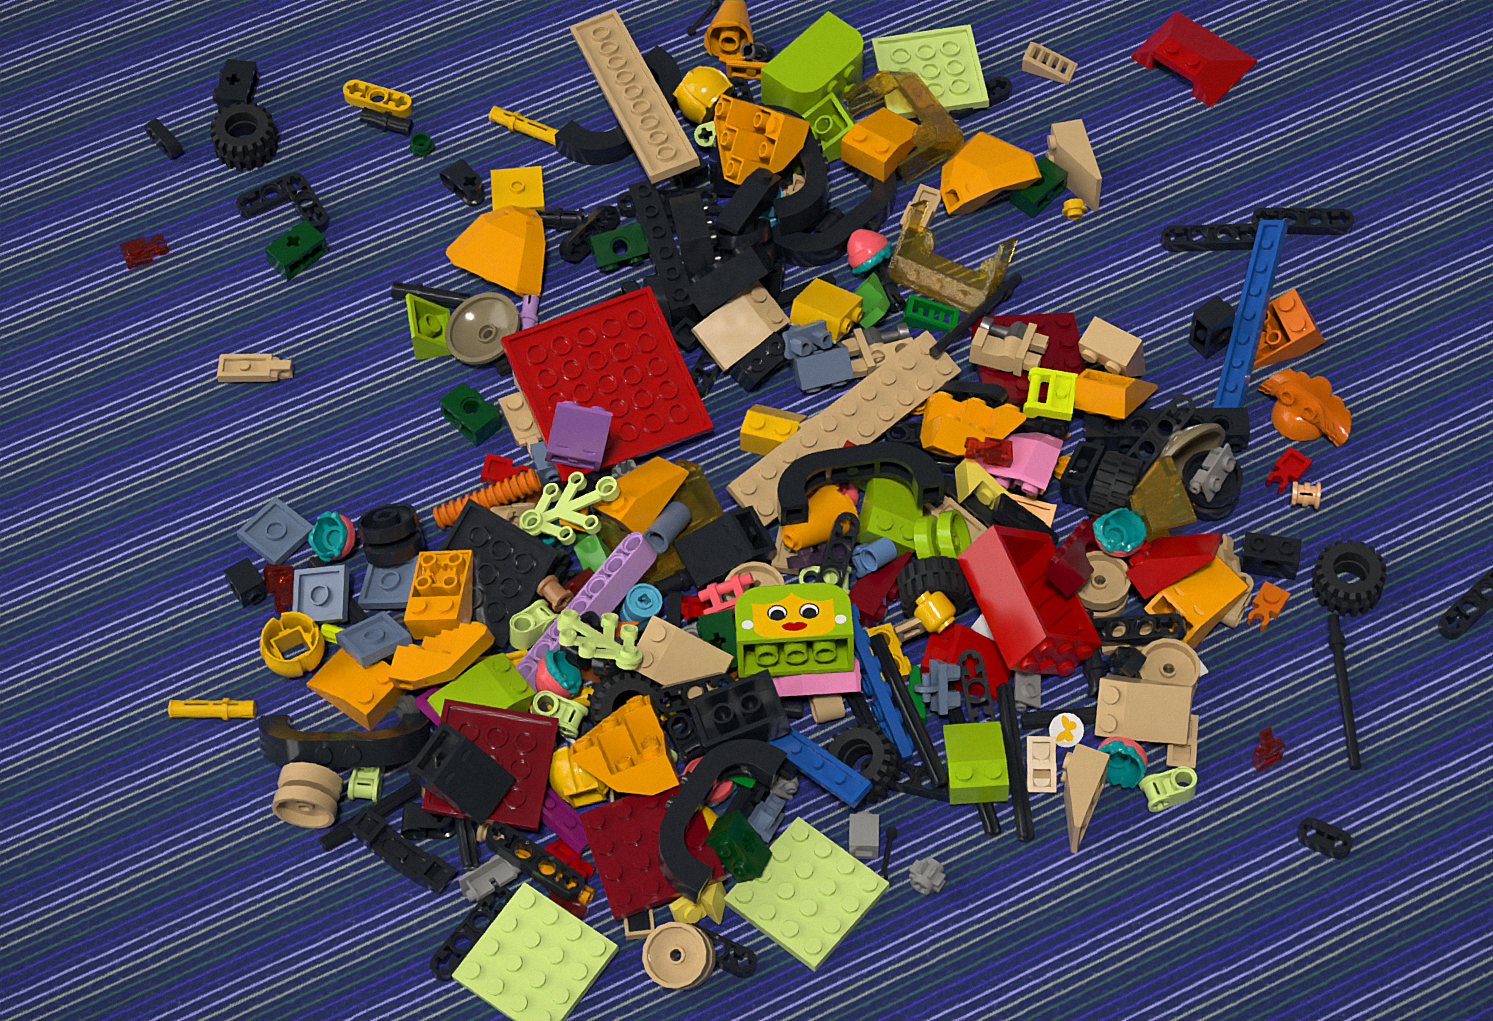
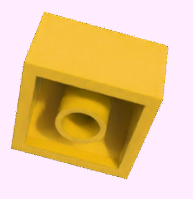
[740,404,807,456]

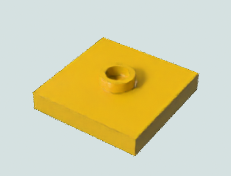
[490,166,545,211]

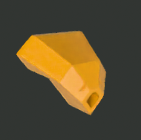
[714,94,810,185]
[940,132,1041,215]
[446,205,546,297]
[920,391,1027,457]
[388,622,495,690]
[570,695,679,795]

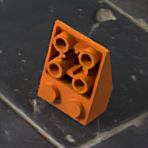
[1233,288,1326,370]

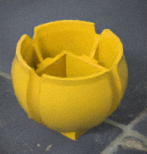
[673,65,734,125]
[259,612,325,679]
[548,746,610,808]

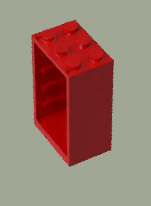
[957,525,1102,676]

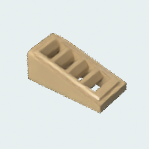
[1022,42,1078,85]

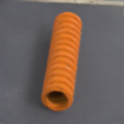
[433,468,541,530]

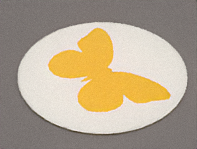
[1049,713,1084,747]

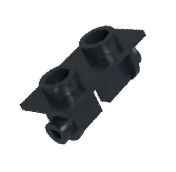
[723,781,770,820]

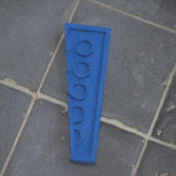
[850,601,914,762]

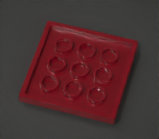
[969,312,1086,405]
[422,699,559,832]
[579,774,727,921]

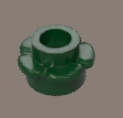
[409,132,434,156]

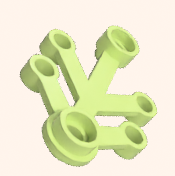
[519,472,620,545]
[557,609,643,670]

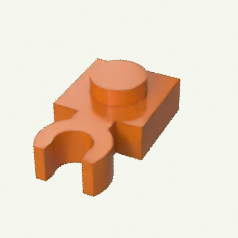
[1247,581,1291,632]

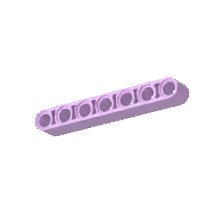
[515,532,657,696]

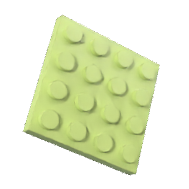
[872,25,989,119]
[724,817,889,972]
[451,882,619,1021]

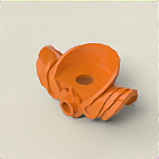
[1258,368,1352,447]

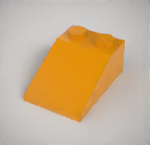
[841,107,926,182]
[592,456,690,535]
[306,647,408,731]

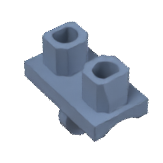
[783,319,832,359]
[914,658,961,715]
[747,793,785,843]

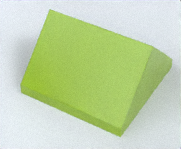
[405,293,453,360]

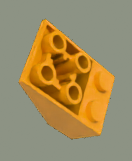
[1074,369,1158,420]
[404,550,473,640]
[1144,554,1250,649]

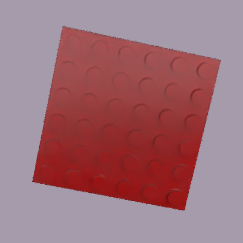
[500,286,714,485]

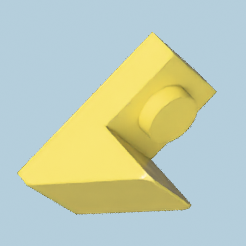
[955,455,1009,510]
[669,881,727,925]

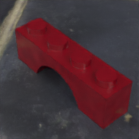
[1044,515,1102,598]

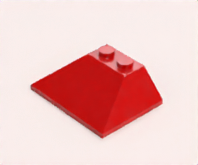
[1131,11,1257,108]

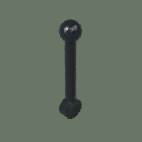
[686,0,720,36]
[878,827,897,881]

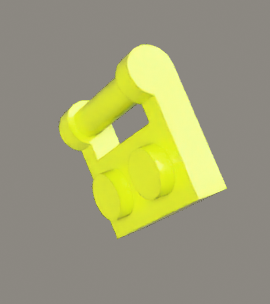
[1023,367,1078,421]

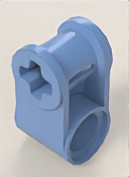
[850,537,897,578]

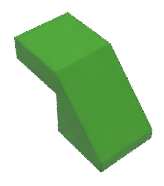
[853,272,890,329]
[573,522,612,581]

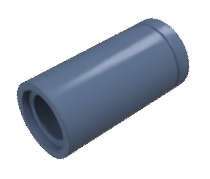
[643,501,691,553]

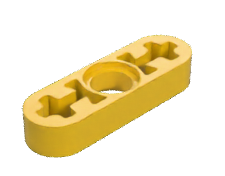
[343,80,413,118]

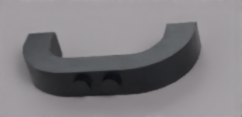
[554,45,681,166]
[760,105,830,236]
[769,167,896,267]
[777,442,945,526]
[259,713,433,768]
[657,739,788,904]

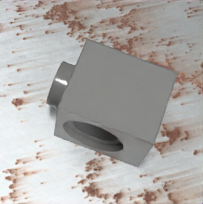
[849,811,879,859]

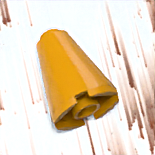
[704,0,754,62]
[782,485,858,550]

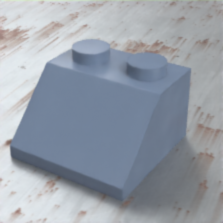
[788,341,854,393]

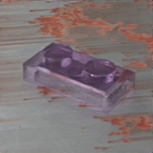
[786,542,845,569]

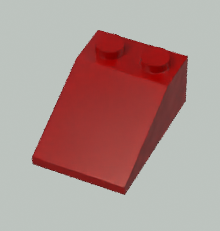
[1125,533,1222,599]
[920,623,1012,702]

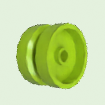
[914,509,972,559]

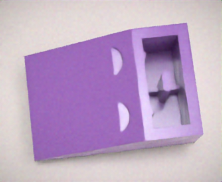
[545,401,612,471]

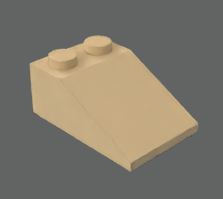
[1045,119,1102,211]
[691,280,790,372]
[1078,316,1146,377]
[633,615,734,699]
[1095,674,1194,744]
[1061,743,1110,854]

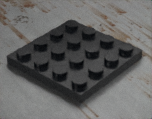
[439,498,562,650]

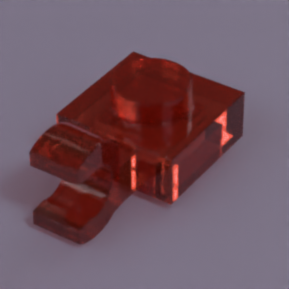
[263,564,294,613]
[1252,727,1285,773]

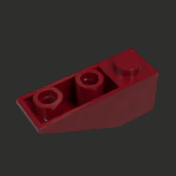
[848,551,912,629]

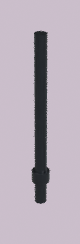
[929,273,1022,357]
[1328,614,1361,770]

